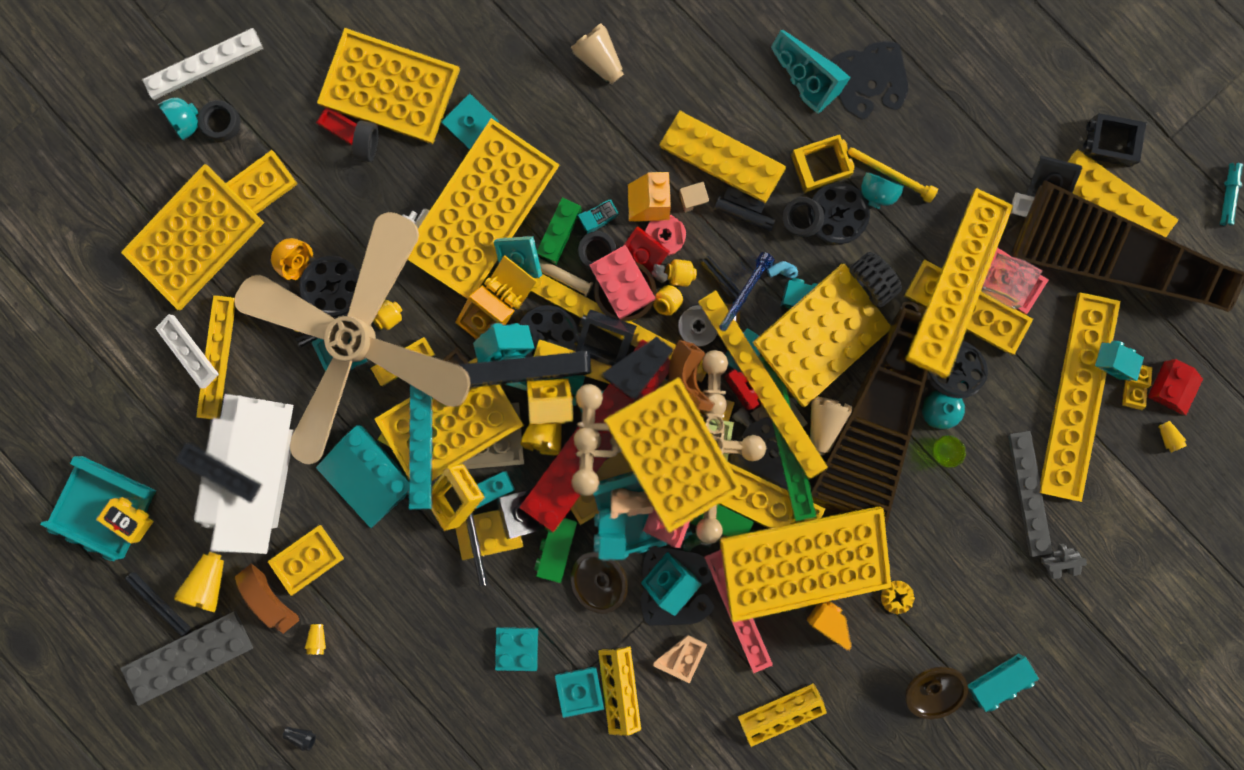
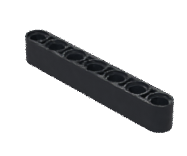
[458,351,592,387]

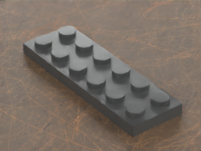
[120,611,253,706]

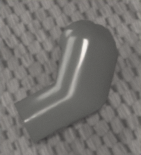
[652,264,668,283]

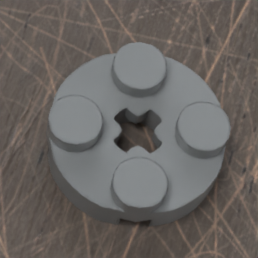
[678,305,717,347]

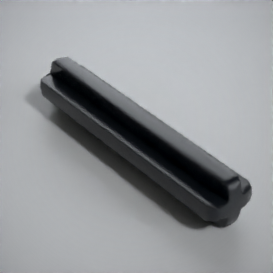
[701,256,747,307]

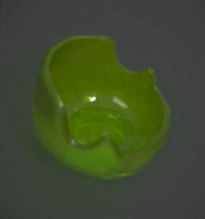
[932,435,966,468]

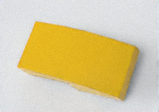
[1122,365,1152,410]

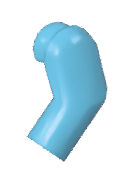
[767,261,798,279]

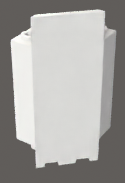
[194,394,295,554]

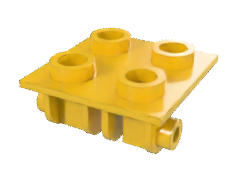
[484,255,537,309]

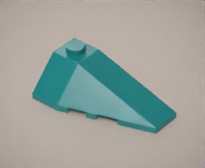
[771,30,851,114]

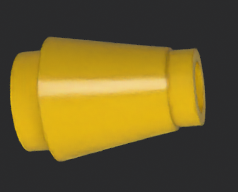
[1158,421,1187,453]
[305,624,326,654]

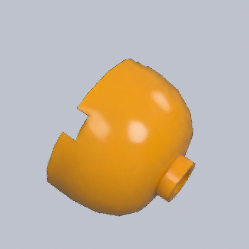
[271,238,313,280]

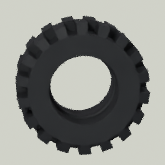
[848,252,902,308]

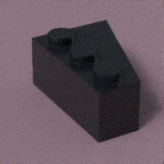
[601,336,673,402]

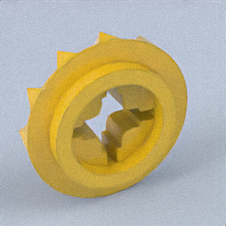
[881,581,915,615]

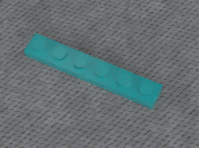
[409,384,432,509]

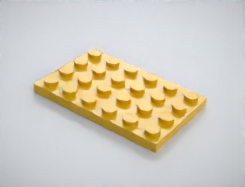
[317,28,460,144]
[121,164,264,310]
[752,264,891,407]
[375,358,524,481]
[604,378,742,533]

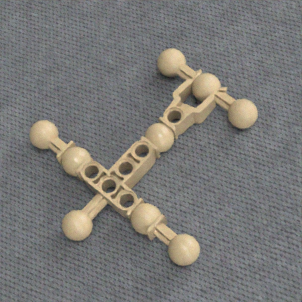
[572,350,766,544]

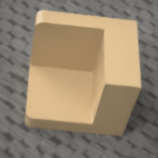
[679,182,709,212]

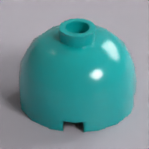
[158,98,199,141]
[861,172,904,209]
[922,390,965,429]

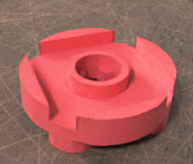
[645,215,686,256]

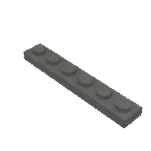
[1008,431,1052,557]

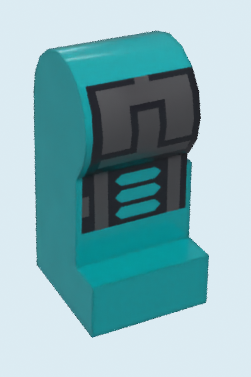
[578,200,619,234]

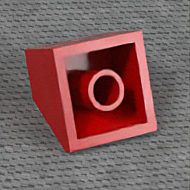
[1148,359,1203,416]

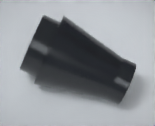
[282,726,316,751]

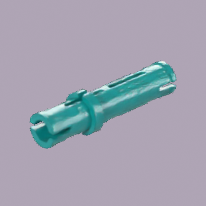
[1220,163,1243,226]

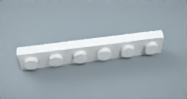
[142,28,263,99]

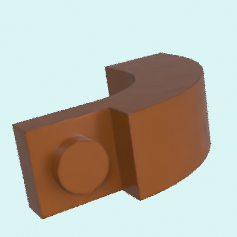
[669,340,715,411]
[235,564,300,634]

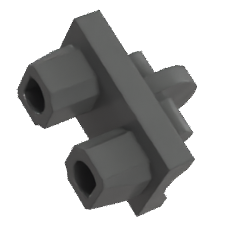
[1041,543,1087,579]

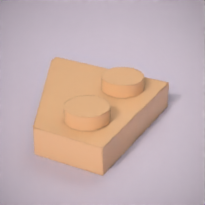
[611,488,653,518]
[653,635,707,683]

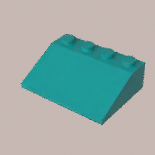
[316,425,410,528]

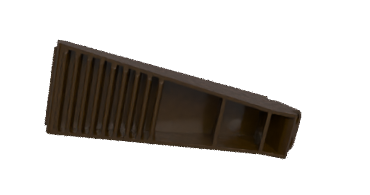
[1012,180,1244,312]
[810,302,928,527]

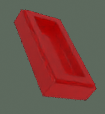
[316,107,357,145]

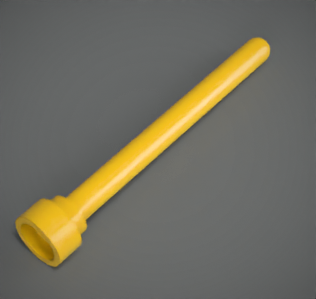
[848,148,938,203]

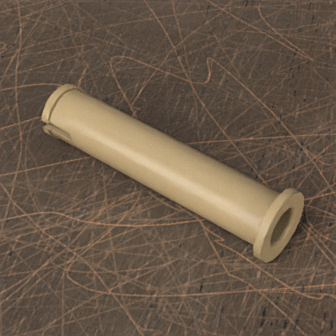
[538,257,593,297]

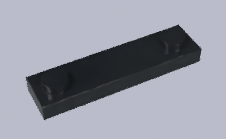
[176,442,263,503]

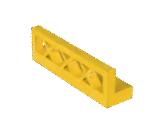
[598,647,641,736]
[738,683,827,747]

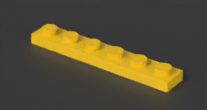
[196,295,235,419]

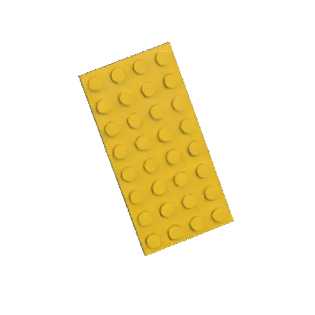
[407,118,559,299]
[720,506,891,622]

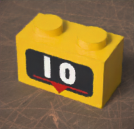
[96,497,154,543]

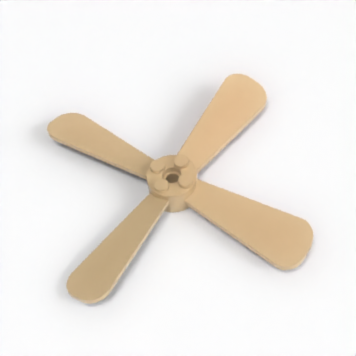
[235,213,470,464]

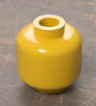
[665,259,697,287]
[653,285,683,316]
[373,300,402,330]

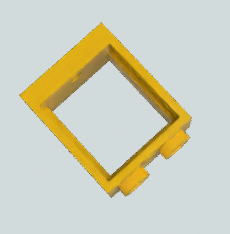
[791,134,854,193]
[431,464,484,531]

